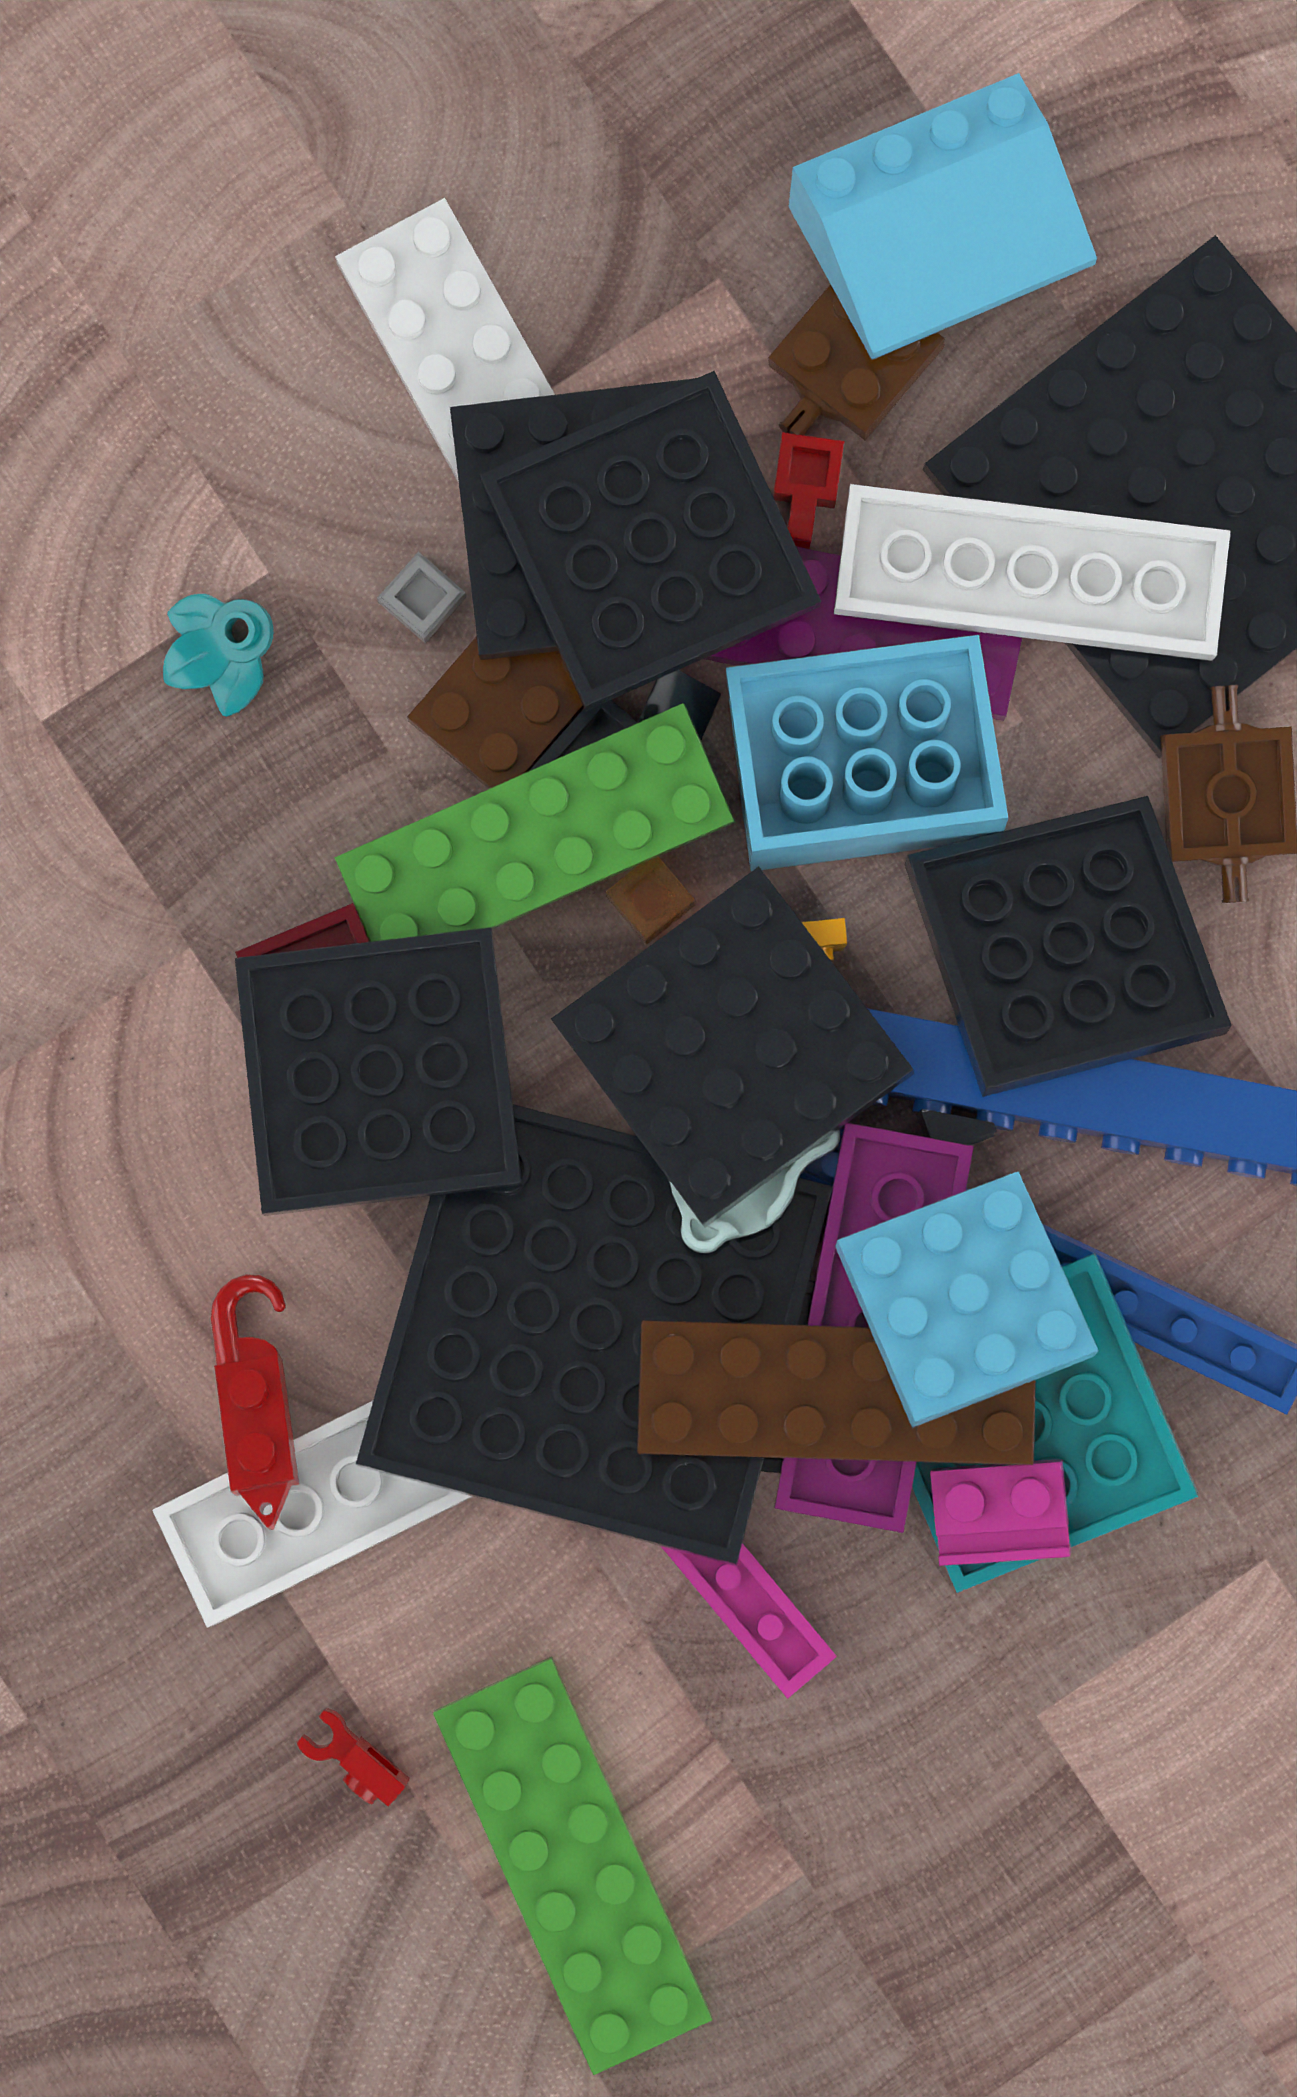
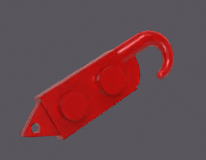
[211,1274,299,1530]

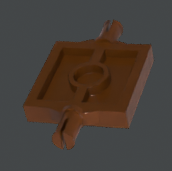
[768,284,945,440]
[1161,685,1297,903]

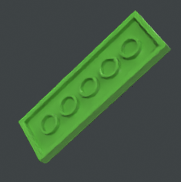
[335,703,736,942]
[433,1656,712,2075]

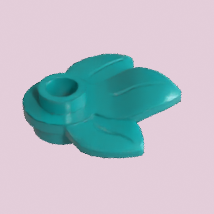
[163,594,274,717]

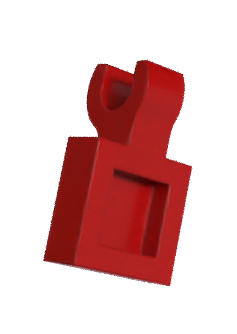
[773,432,844,549]
[297,1708,410,1807]

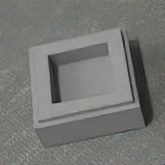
[377,552,467,643]

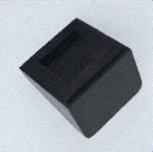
[639,670,721,741]
[916,1109,997,1146]

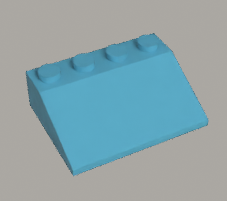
[789,73,1097,360]
[726,635,1008,871]

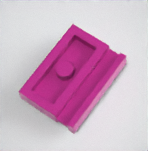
[930,1459,1071,1566]

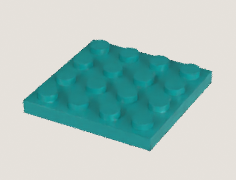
[912,1253,1199,1593]

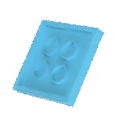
[835,1171,1098,1428]

